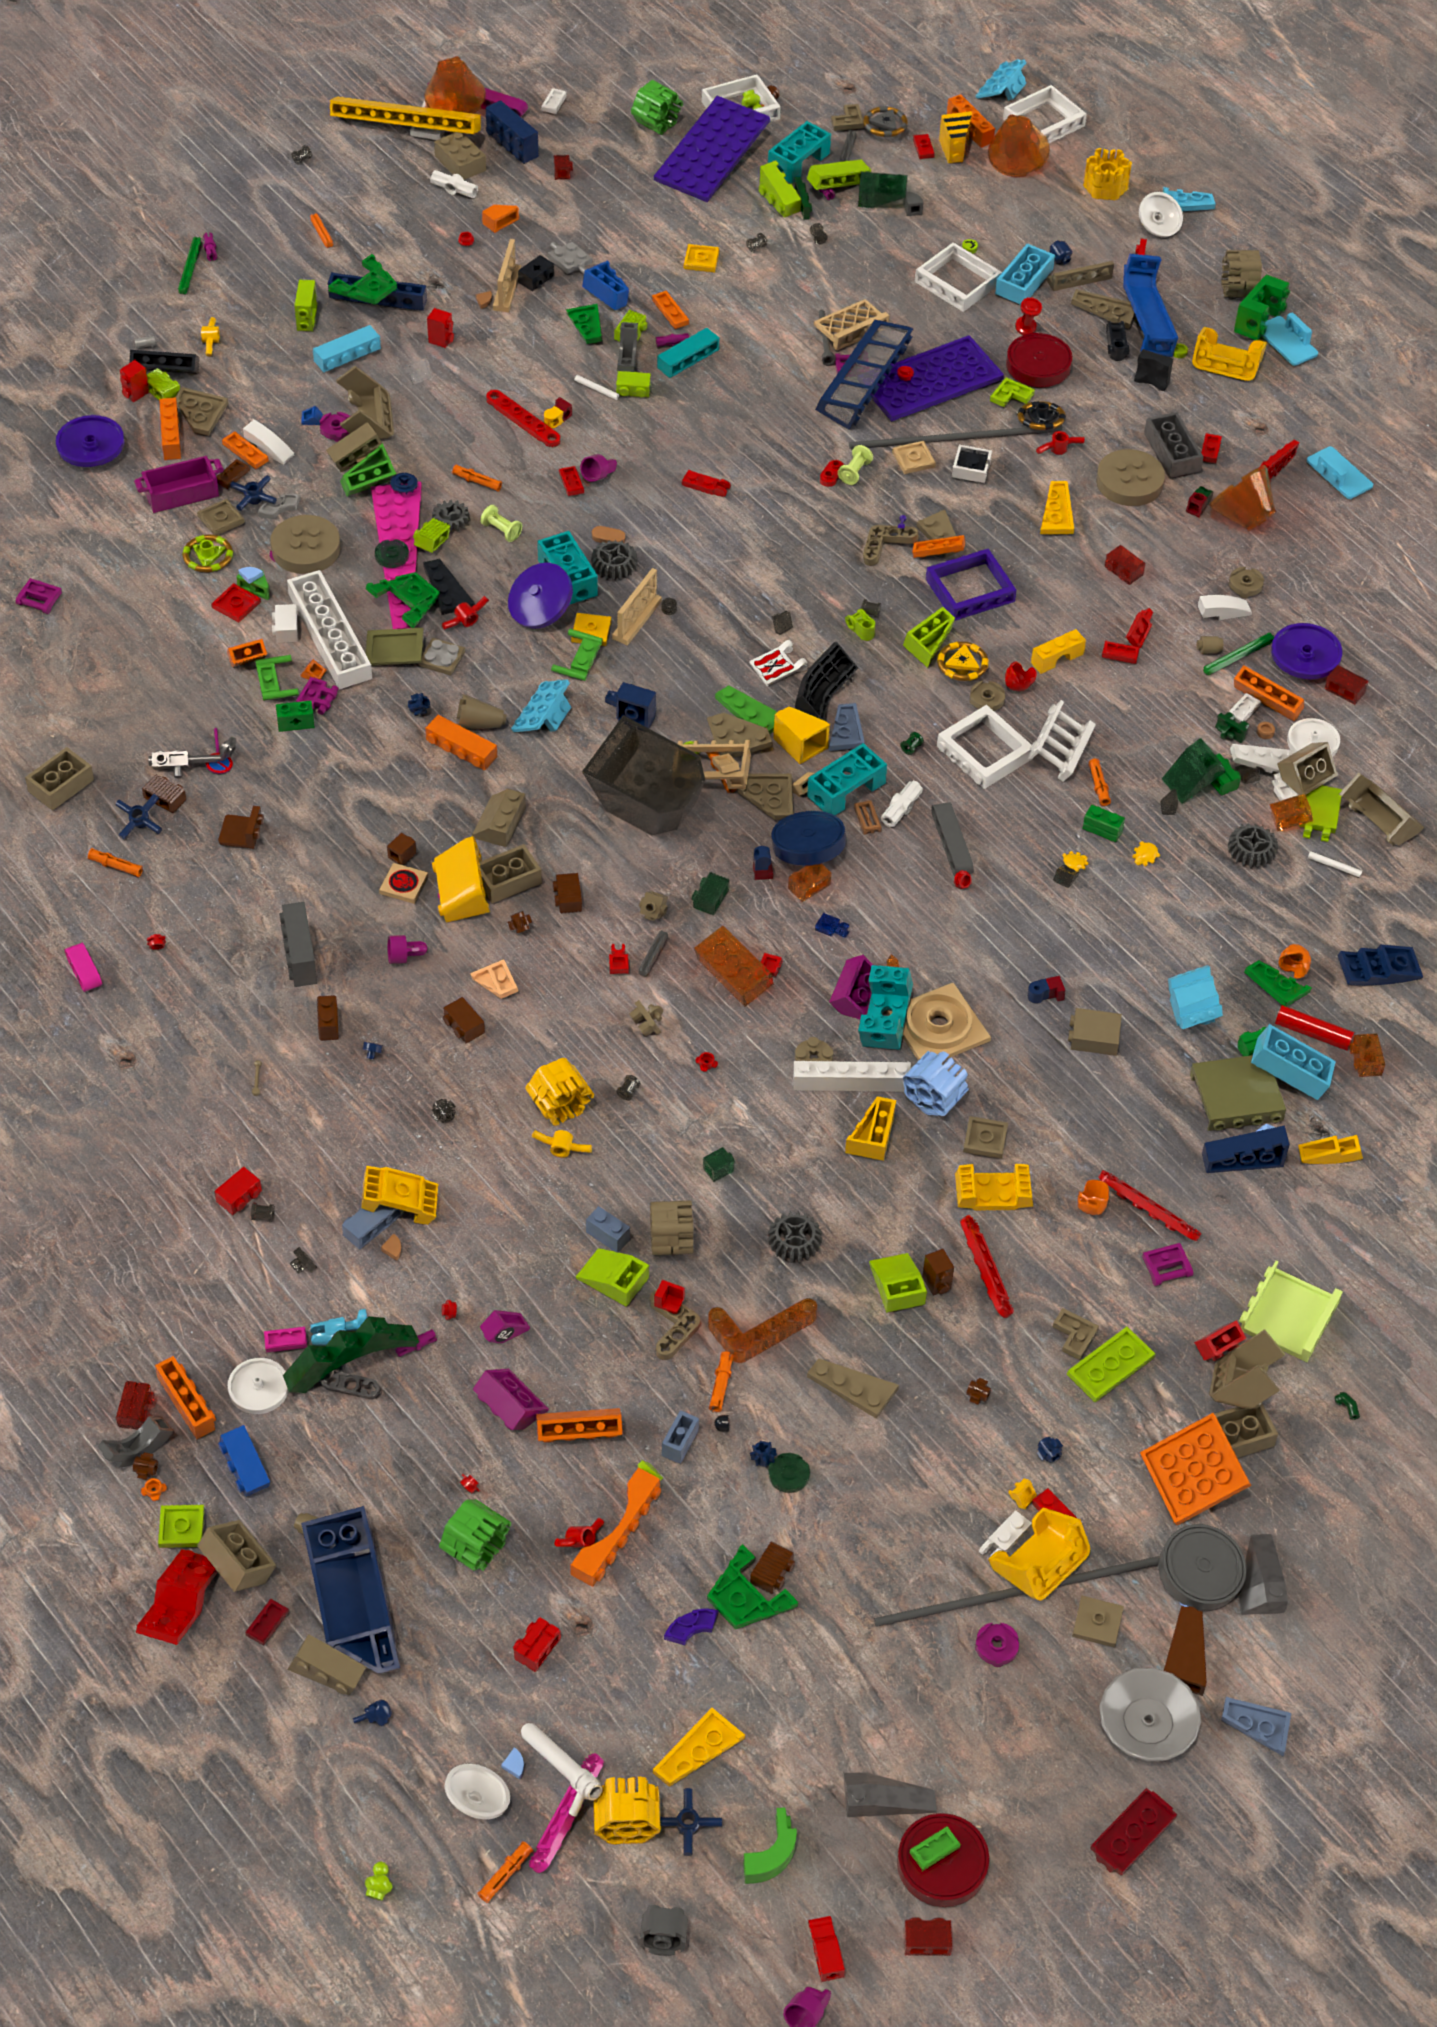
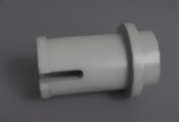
[135,335,156,349]

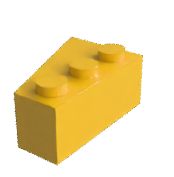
[845,1096,896,1161]

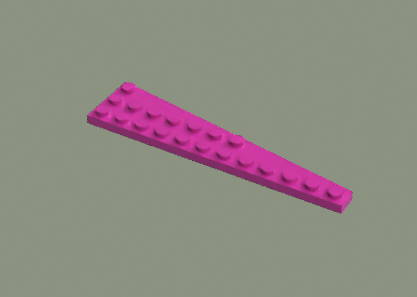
[371,481,422,629]

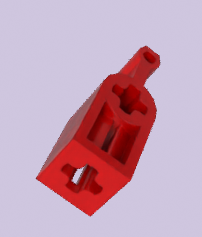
[808,1916,845,1982]

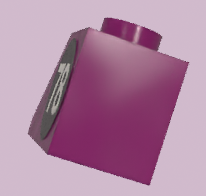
[480,1310,530,1343]

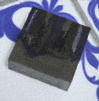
[772,611,793,635]
[290,1247,317,1274]

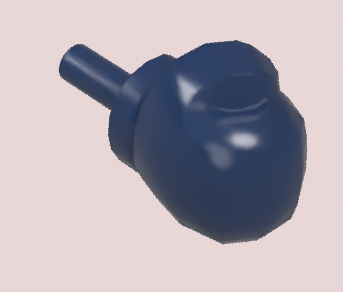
[353,1699,392,1726]

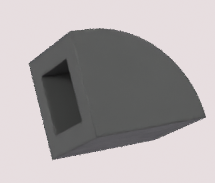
[903,192,924,216]

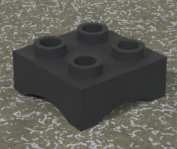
[1134,349,1173,392]

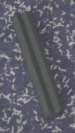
[840,130,856,162]
[639,930,668,977]

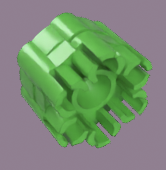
[631,80,683,135]
[439,1499,511,1571]

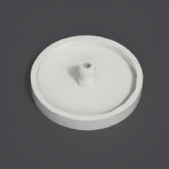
[1287,718,1340,757]
[228,1358,289,1414]

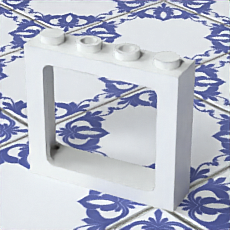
[702,75,781,122]
[1003,85,1087,149]
[937,705,1033,789]

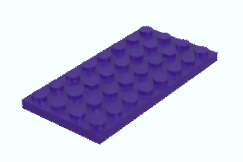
[653,96,770,202]
[858,335,1004,422]

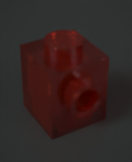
[554,155,573,180]

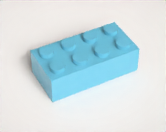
[995,244,1055,305]
[1251,1024,1336,1100]

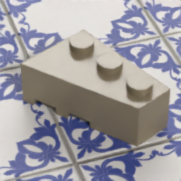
[326,422,388,472]
[287,1634,366,1695]

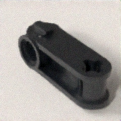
[1106,321,1130,361]

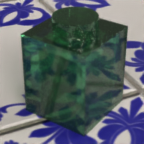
[703,1147,735,1182]

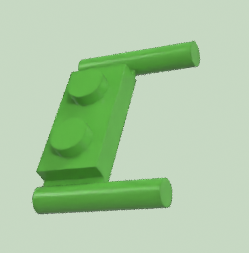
[551,629,603,681]
[255,655,299,701]

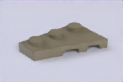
[917,509,958,558]

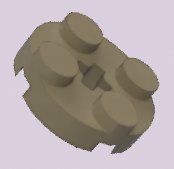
[1228,567,1264,599]
[969,681,1005,711]
[795,1037,833,1061]

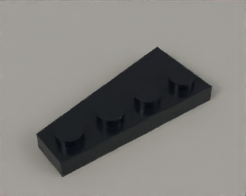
[423,559,475,615]

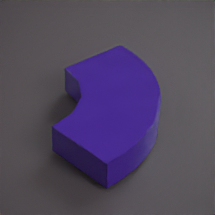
[664,1609,718,1646]

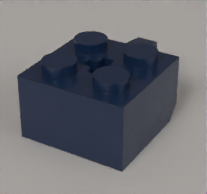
[605,682,656,731]

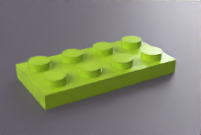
[1067,1327,1155,1402]

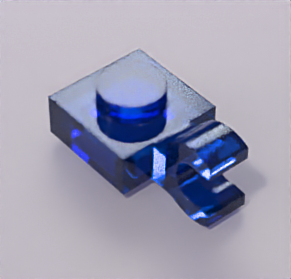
[815,913,850,938]

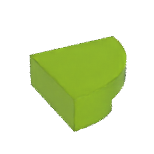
[637,1460,663,1481]

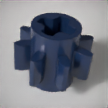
[408,693,430,716]
[1037,1436,1063,1463]
[750,1441,777,1467]

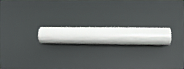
[575,375,619,400]
[1308,851,1363,878]

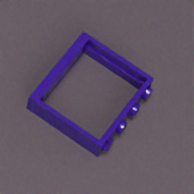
[926,548,1017,621]

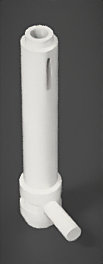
[521,1723,603,1817]

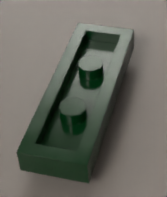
[794,177,812,220]

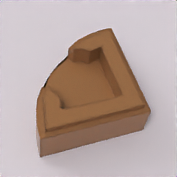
[476,291,492,309]
[381,1233,401,1261]

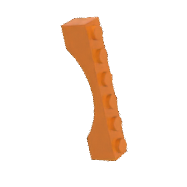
[570,1467,661,1587]

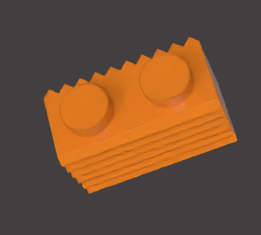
[227,639,267,668]

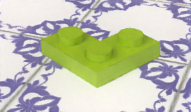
[990,378,1035,407]

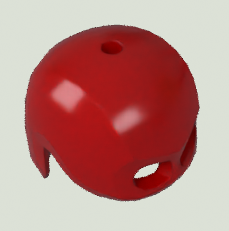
[1005,661,1037,692]

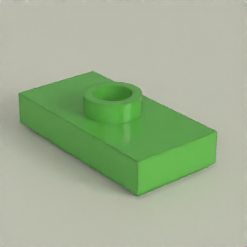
[910,1826,961,1871]

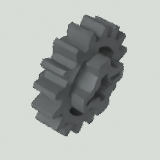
[432,500,470,532]

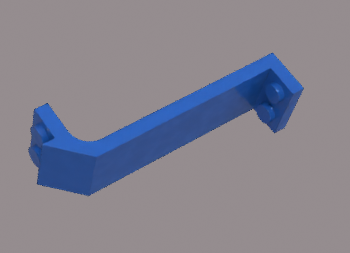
[1123,254,1179,357]

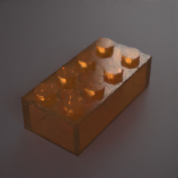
[694,926,774,1007]

